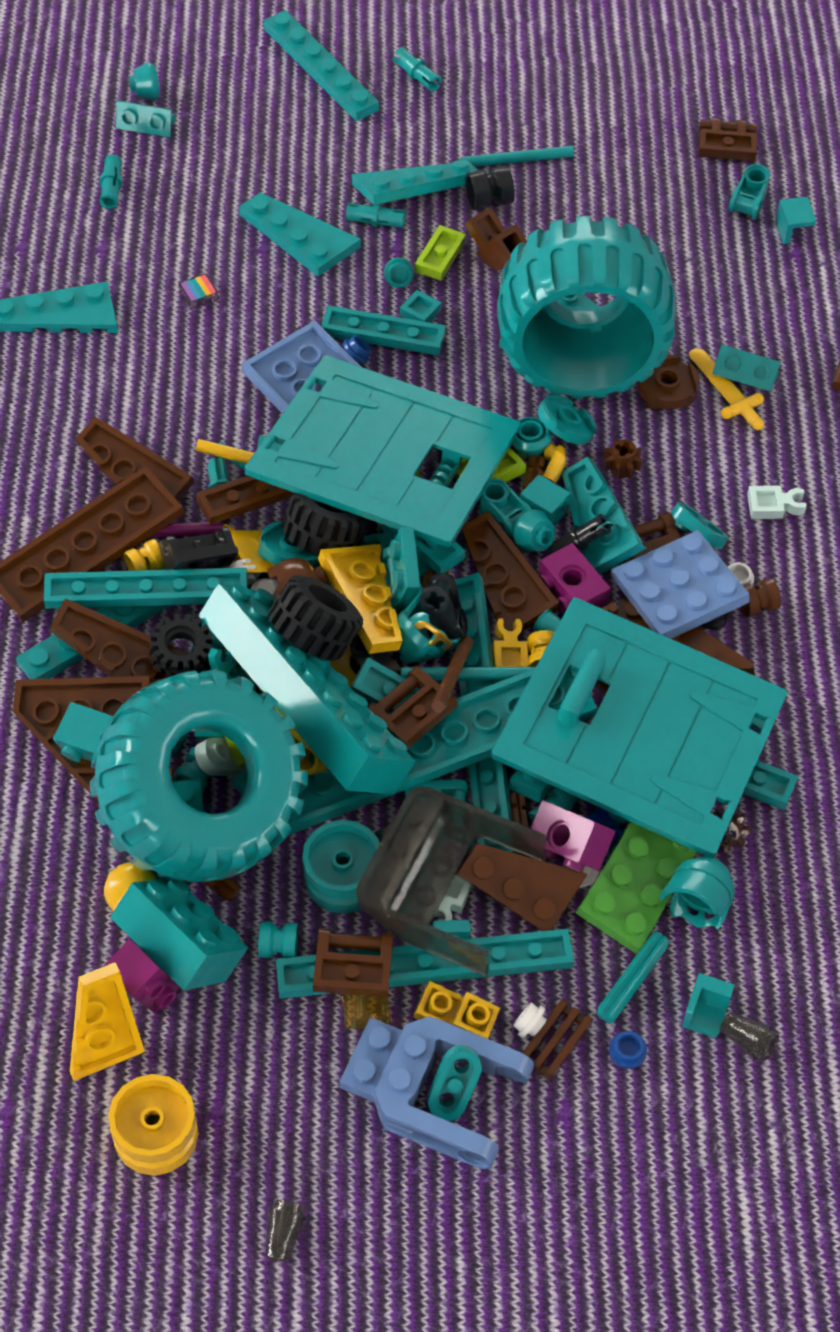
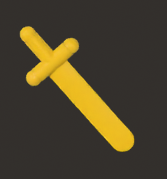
[689,348,764,431]

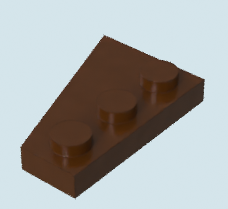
[456,843,588,931]

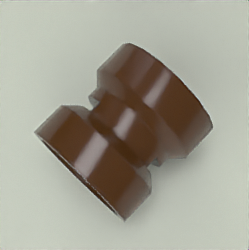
[740,577,781,618]

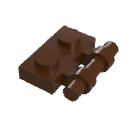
[698,117,757,161]

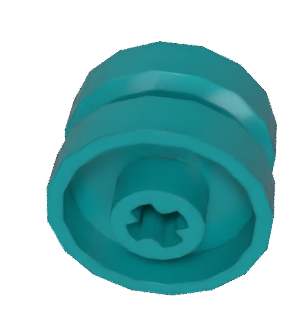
[302,820,383,914]

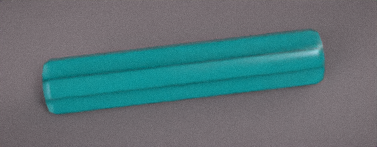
[597,932,669,1024]

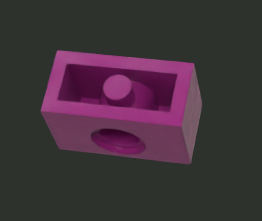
[538,543,611,615]
[526,800,616,872]
[103,939,180,1013]

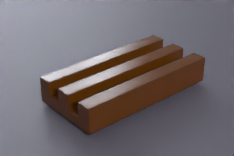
[522,999,593,1081]

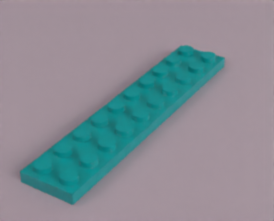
[289,667,597,835]

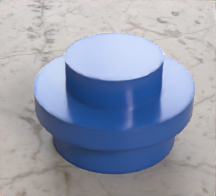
[343,335,372,364]
[609,1031,647,1069]

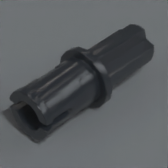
[549,514,611,554]

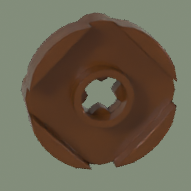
[636,354,699,410]

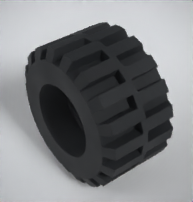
[282,492,369,556]
[268,575,363,661]

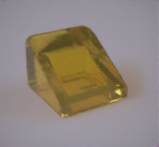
[342,994,391,1029]

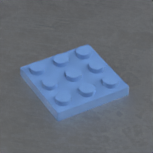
[241,321,361,414]
[611,530,749,639]

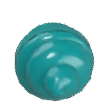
[384,257,414,288]

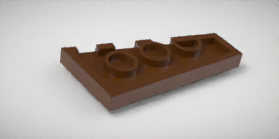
[75,416,194,501]
[461,511,560,632]
[50,598,190,683]

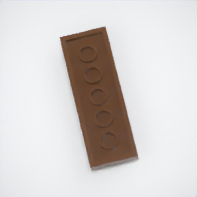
[0,466,185,623]

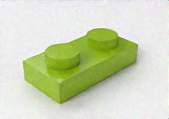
[415,225,466,281]

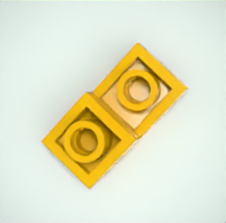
[413,981,500,1039]

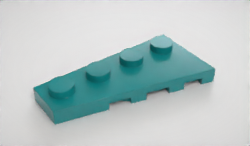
[351,160,479,205]
[0,282,118,333]
[562,457,646,575]

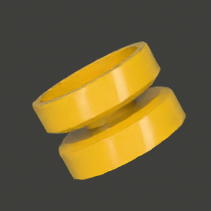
[108,1074,199,1176]

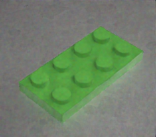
[575,821,697,954]

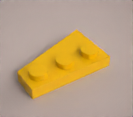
[70,962,145,1081]

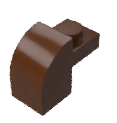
[464,207,527,270]

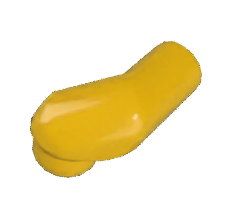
[543,443,566,484]

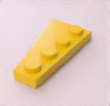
[318,544,403,654]

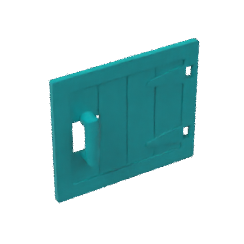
[245,355,520,547]
[491,597,787,858]

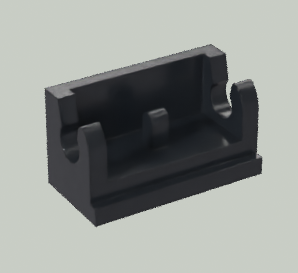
[158,527,239,570]

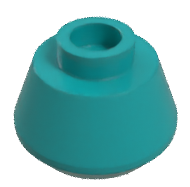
[129,62,160,101]
[511,417,552,458]
[513,509,556,553]

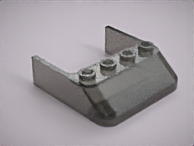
[356,787,547,976]

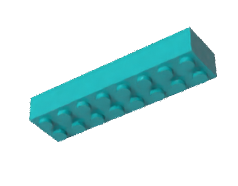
[198,583,416,795]

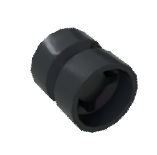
[465,166,515,211]

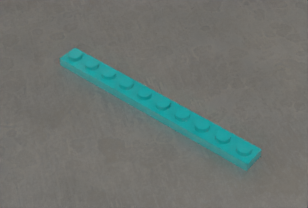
[455,573,517,854]

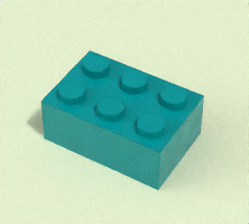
[110,879,248,991]

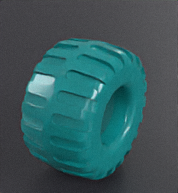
[497,216,677,399]
[90,670,308,882]

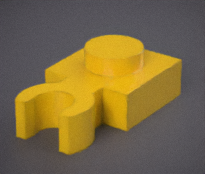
[492,618,529,667]

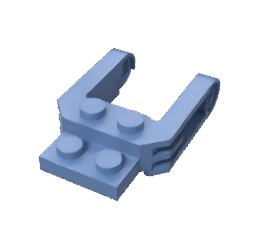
[339,1016,534,1169]

